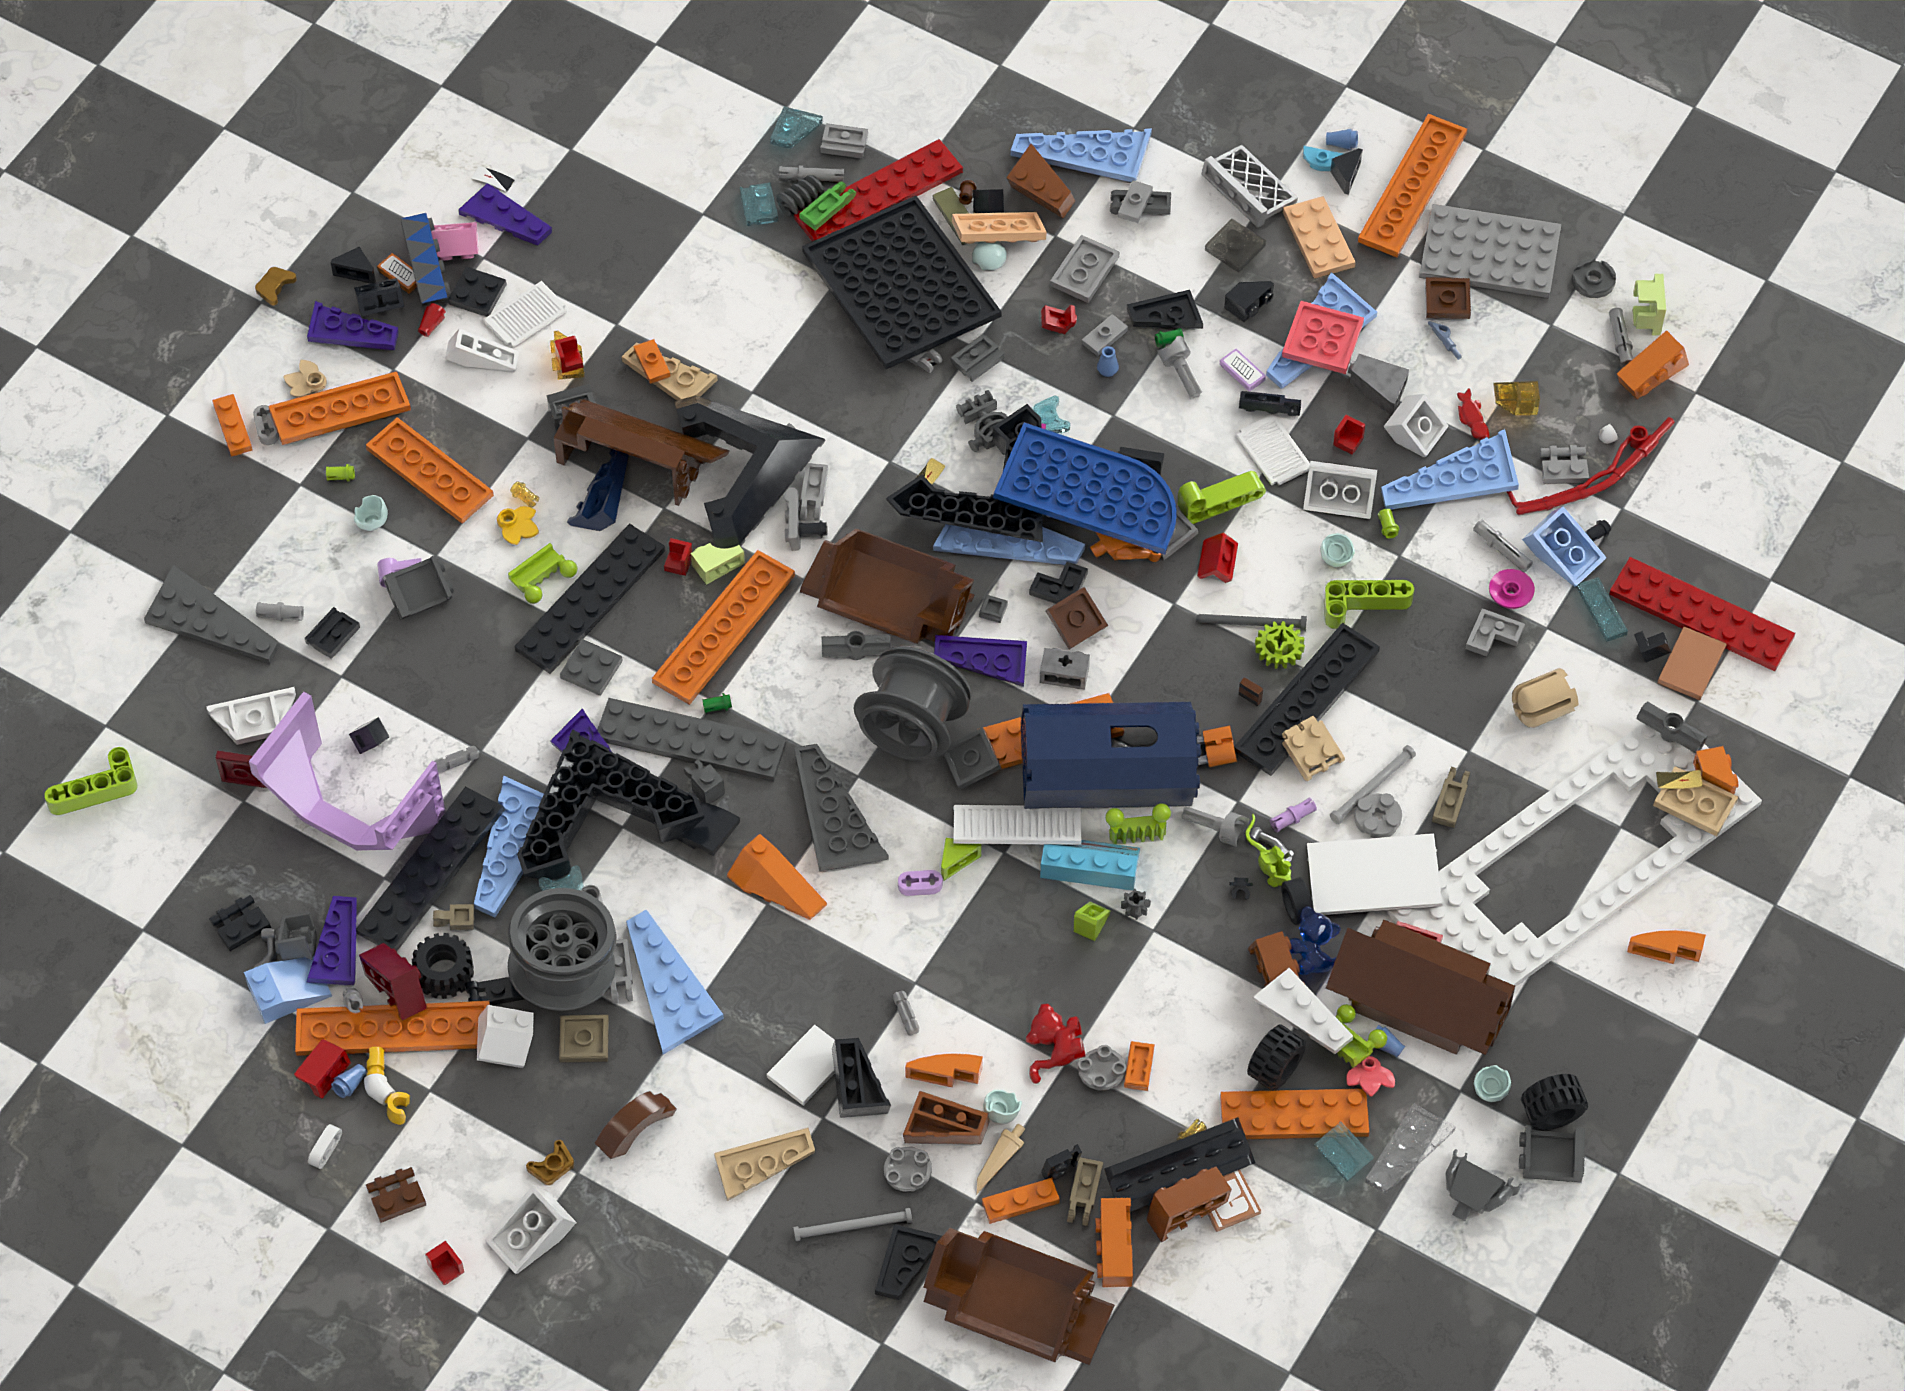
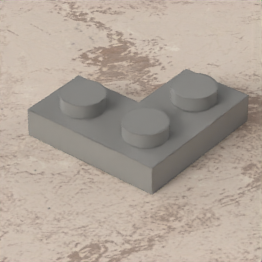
[1465,608,1525,656]

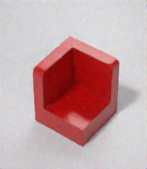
[554,335,584,373]
[1333,415,1365,455]
[664,538,692,576]
[425,1240,464,1285]

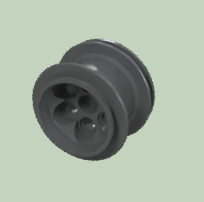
[853,646,972,761]
[508,888,617,1011]

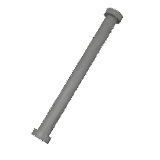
[1330,745,1416,824]
[793,1208,912,1242]

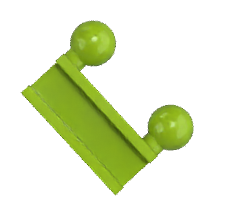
[508,543,578,604]
[1105,803,1171,844]
[1335,1004,1387,1068]

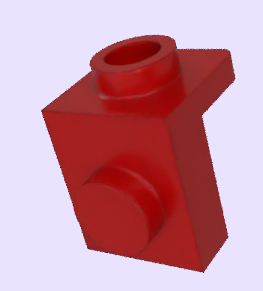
[1041,305,1077,334]

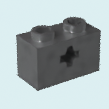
[1040,648,1090,690]

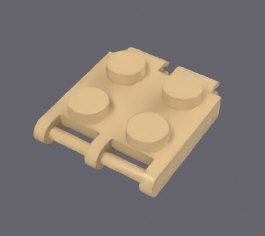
[1282,716,1345,781]

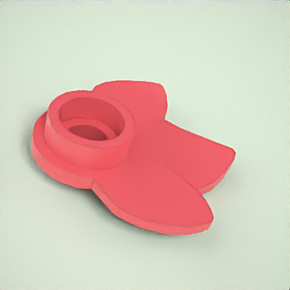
[1346,1056,1395,1097]

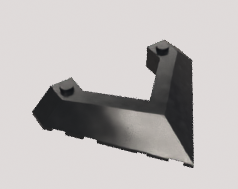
[674,395,826,549]
[886,404,1043,543]
[517,729,705,880]

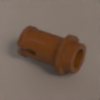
[959,180,977,205]

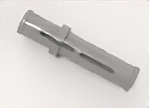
[779,165,844,182]
[1609,308,1633,368]
[1473,519,1533,573]

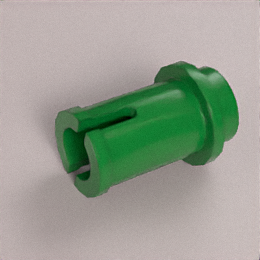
[1154,328,1184,348]
[702,693,732,714]

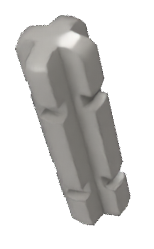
[434,746,479,773]
[893,991,919,1035]

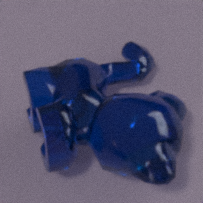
[1289,906,1341,975]

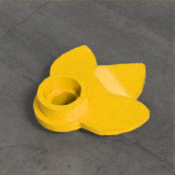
[497,506,539,545]

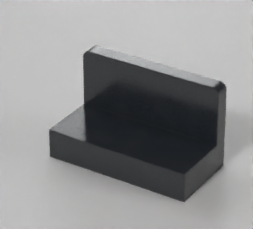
[1118,447,1164,476]

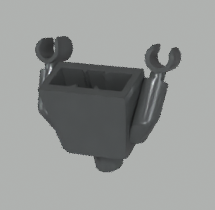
[1445,1149,1522,1221]

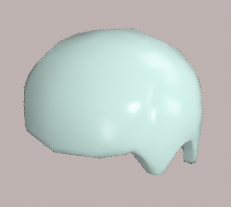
[972,241,1007,270]
[354,495,388,531]
[1320,533,1355,567]
[1474,1065,1511,1102]
[983,1090,1022,1124]

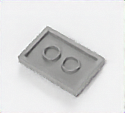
[1050,235,1120,303]

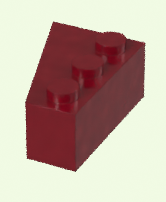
[359,943,427,1021]

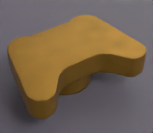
[255,267,297,306]
[526,1140,574,1185]

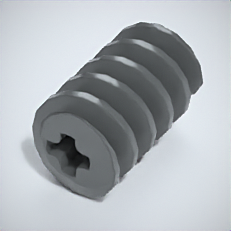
[777,175,825,216]

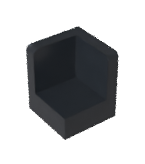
[973,189,1004,214]
[1634,631,1672,663]
[349,717,389,754]

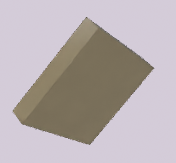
[559,1015,609,1062]

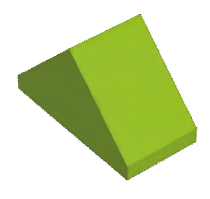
[941,838,982,881]
[1073,902,1111,941]

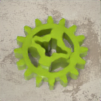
[1255,621,1305,669]

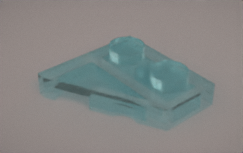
[770,106,823,149]

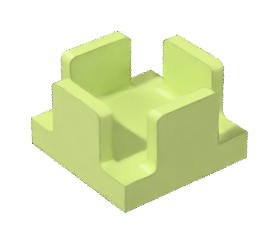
[1632,274,1666,335]

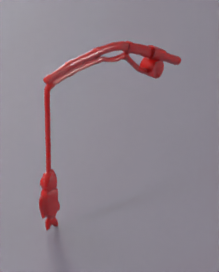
[1457,388,1675,515]

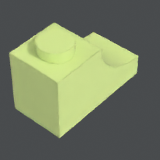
[691,543,745,585]

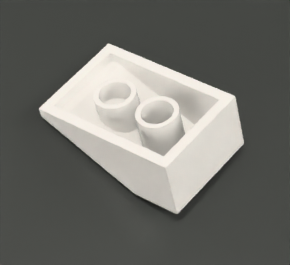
[485,1186,577,1274]

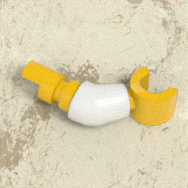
[364,1047,410,1125]

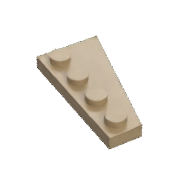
[622,343,717,400]
[714,1128,815,1201]

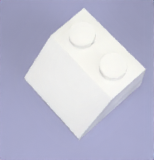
[1384,394,1448,457]
[477,1005,533,1068]

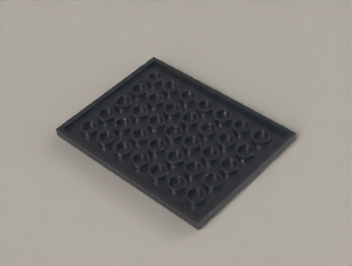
[802,195,1002,369]

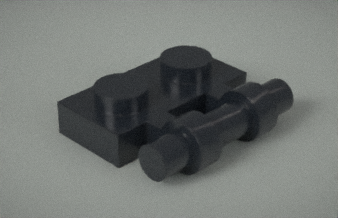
[209,895,271,951]

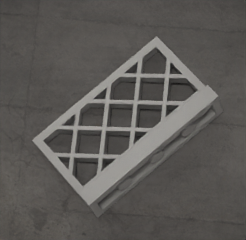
[1201,145,1298,228]

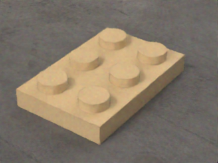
[1653,766,1738,836]

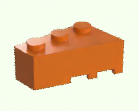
[1617,330,1689,399]
[1095,1198,1133,1287]

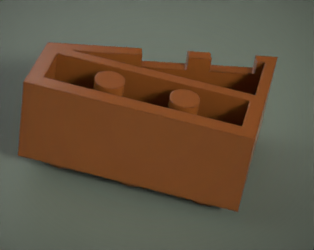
[1007,144,1075,218]
[1248,931,1305,987]
[903,1091,990,1144]
[1146,1167,1232,1242]

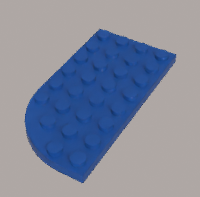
[993,423,1177,555]

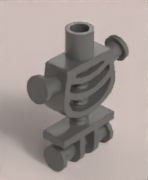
[956,390,1008,455]

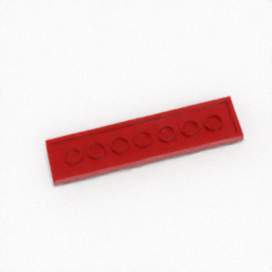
[794,139,963,242]
[1609,557,1796,671]

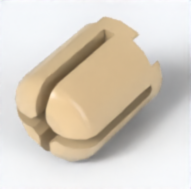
[1512,668,1579,728]

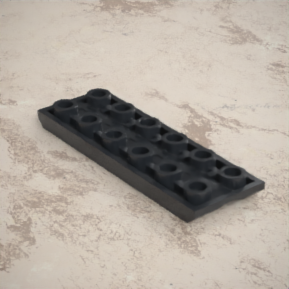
[1104,1117,1256,1212]

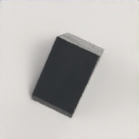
[1330,148,1363,195]
[330,246,376,284]

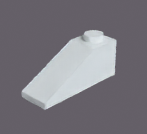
[445,329,519,372]

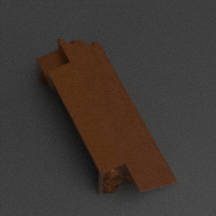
[554,399,730,506]
[800,528,975,644]
[1325,919,1515,1055]
[923,1228,1115,1365]

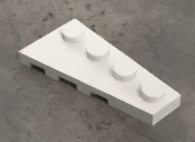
[1253,968,1353,1054]

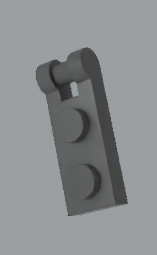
[1110,190,1171,215]

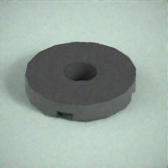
[1572,259,1616,298]

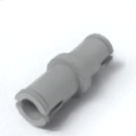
[256,602,304,621]
[343,987,363,1013]

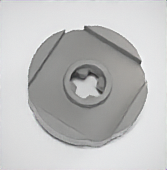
[1355,793,1402,838]

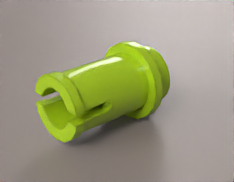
[326,464,355,482]
[1378,509,1399,539]

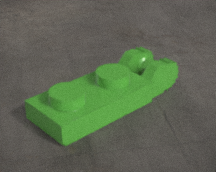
[799,181,856,231]

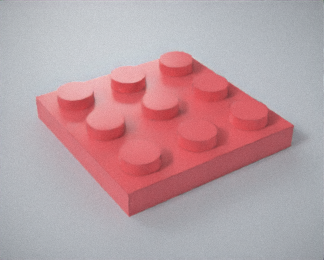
[1282,301,1364,374]

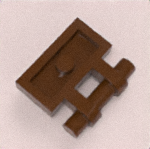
[366,1167,426,1223]

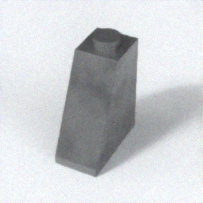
[1348,354,1409,416]

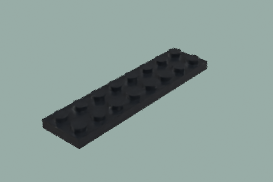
[514,523,665,674]
[1234,623,1380,776]
[356,786,505,951]

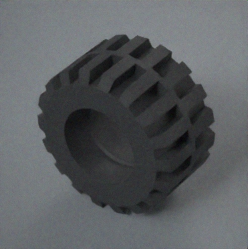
[412,933,474,999]
[1247,1024,1306,1091]
[1521,1074,1588,1130]

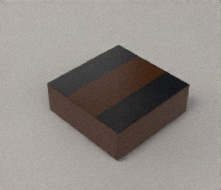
[1238,678,1263,706]

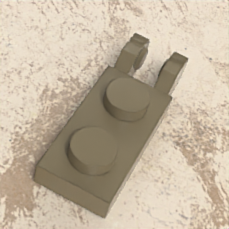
[1432,766,1470,828]
[1067,1157,1103,1226]

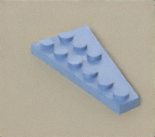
[1011,128,1152,182]
[1266,272,1377,389]
[1381,429,1519,510]
[933,524,1085,565]
[474,776,544,918]
[626,910,724,1054]

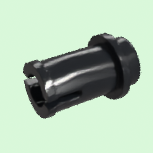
[799,520,828,538]
[1585,520,1611,542]

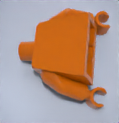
[1090,532,1162,562]

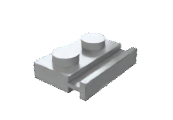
[820,123,868,159]

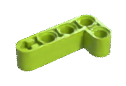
[1177,471,1266,524]
[1324,580,1414,629]
[45,747,138,815]

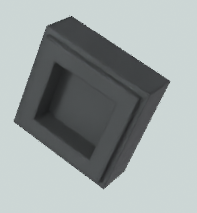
[979,594,1008,623]

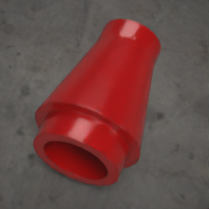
[417,303,446,337]

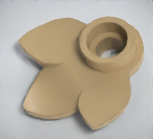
[283,360,327,397]

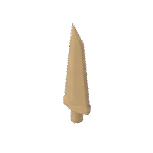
[976,1124,1025,1195]

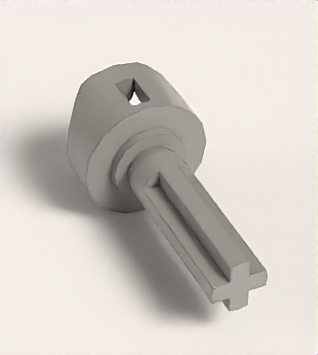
[1157,336,1202,399]
[1181,806,1250,847]

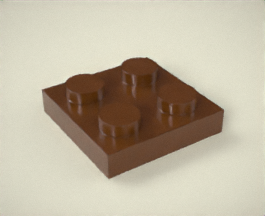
[1425,277,1471,319]
[1045,587,1108,650]

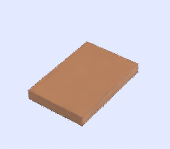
[1657,627,1726,700]

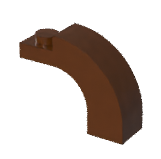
[595,1091,677,1159]

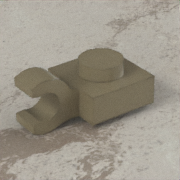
[433,904,474,930]

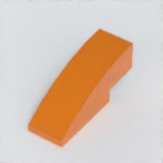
[1627,930,1706,964]
[905,1053,983,1088]

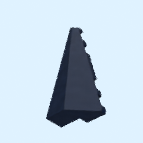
[567,449,629,531]

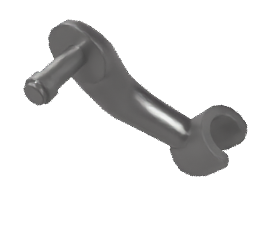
[1245,827,1294,862]
[254,928,277,968]

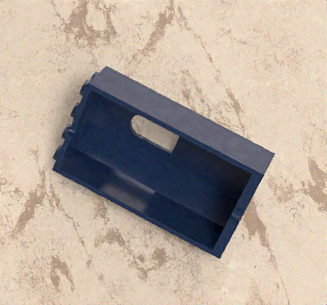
[1020,702,1201,809]

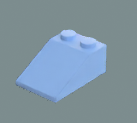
[1522,506,1606,587]
[244,956,332,1024]

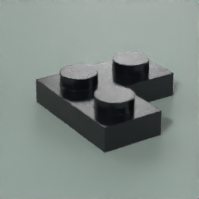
[1029,562,1088,604]

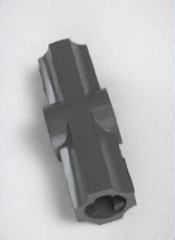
[821,631,891,660]
[1636,701,1708,753]

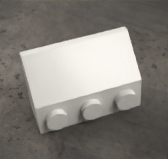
[1303,461,1377,519]

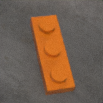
[212,394,253,457]
[982,1178,1060,1224]

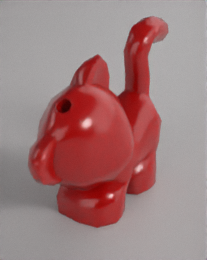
[1026,1003,1086,1084]

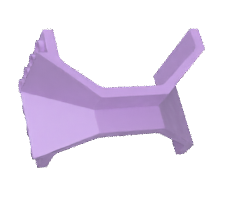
[249,692,445,851]

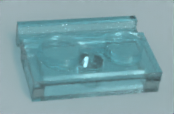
[740,182,778,226]
[1314,1121,1374,1182]

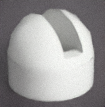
[1599,424,1618,444]

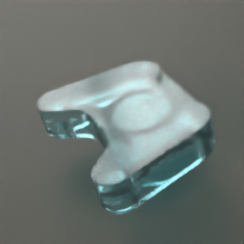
[1033,395,1070,433]
[539,865,584,891]

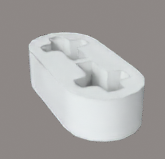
[308,1124,342,1169]

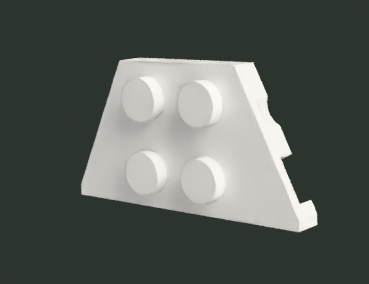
[206,687,296,745]

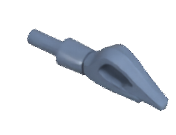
[1428,321,1462,360]

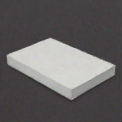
[767,1025,835,1106]

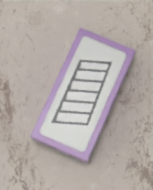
[1219,349,1266,392]

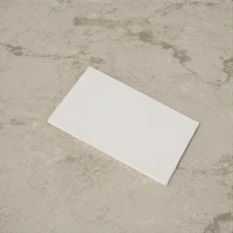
[1307,834,1442,916]

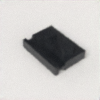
[305,607,360,659]
[1041,1144,1082,1180]

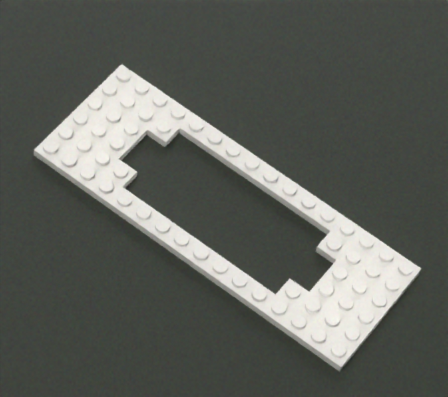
[1387,707,1762,987]

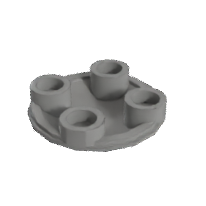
[1078,1045,1126,1090]
[884,1147,932,1192]

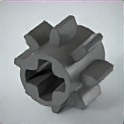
[1121,889,1151,920]

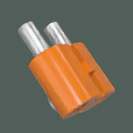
[1197,726,1237,767]

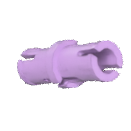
[1269,797,1317,832]

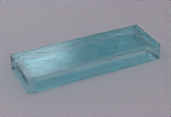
[1577,577,1628,642]

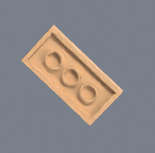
[1283,196,1355,279]
[952,212,1047,244]

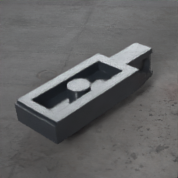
[1239,391,1301,416]

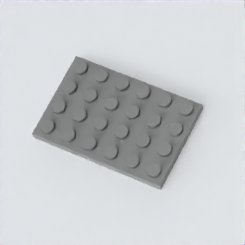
[1419,204,1561,298]

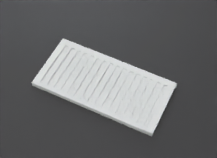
[953,805,1082,845]

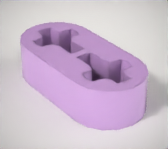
[898,870,943,896]

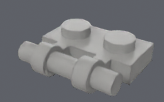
[1540,445,1589,484]

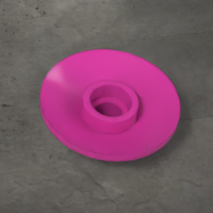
[1489,569,1535,609]

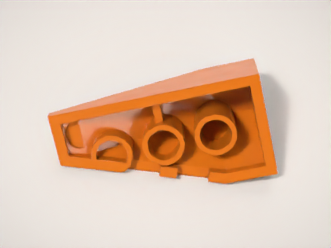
[727,834,827,920]

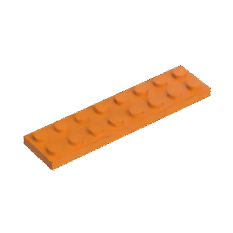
[1358,114,1467,258]
[652,550,795,705]
[295,1001,490,1056]

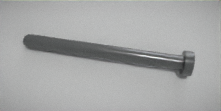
[1196,614,1307,632]

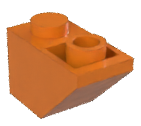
[1693,746,1739,794]

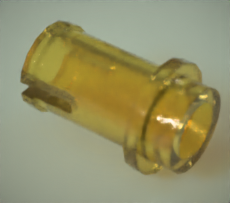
[510,481,540,508]
[1177,1119,1207,1140]

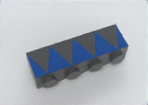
[401,213,451,306]

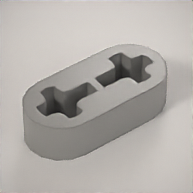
[253,405,279,445]

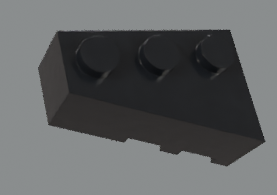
[832,1038,891,1118]

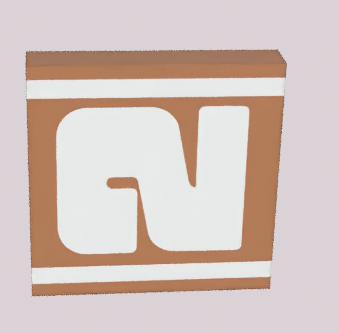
[1207,1170,1261,1232]

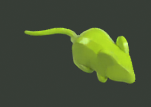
[1245,814,1291,887]

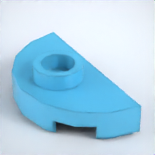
[1303,146,1343,171]

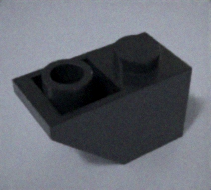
[1224,281,1274,322]

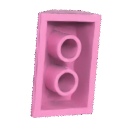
[431,222,478,260]

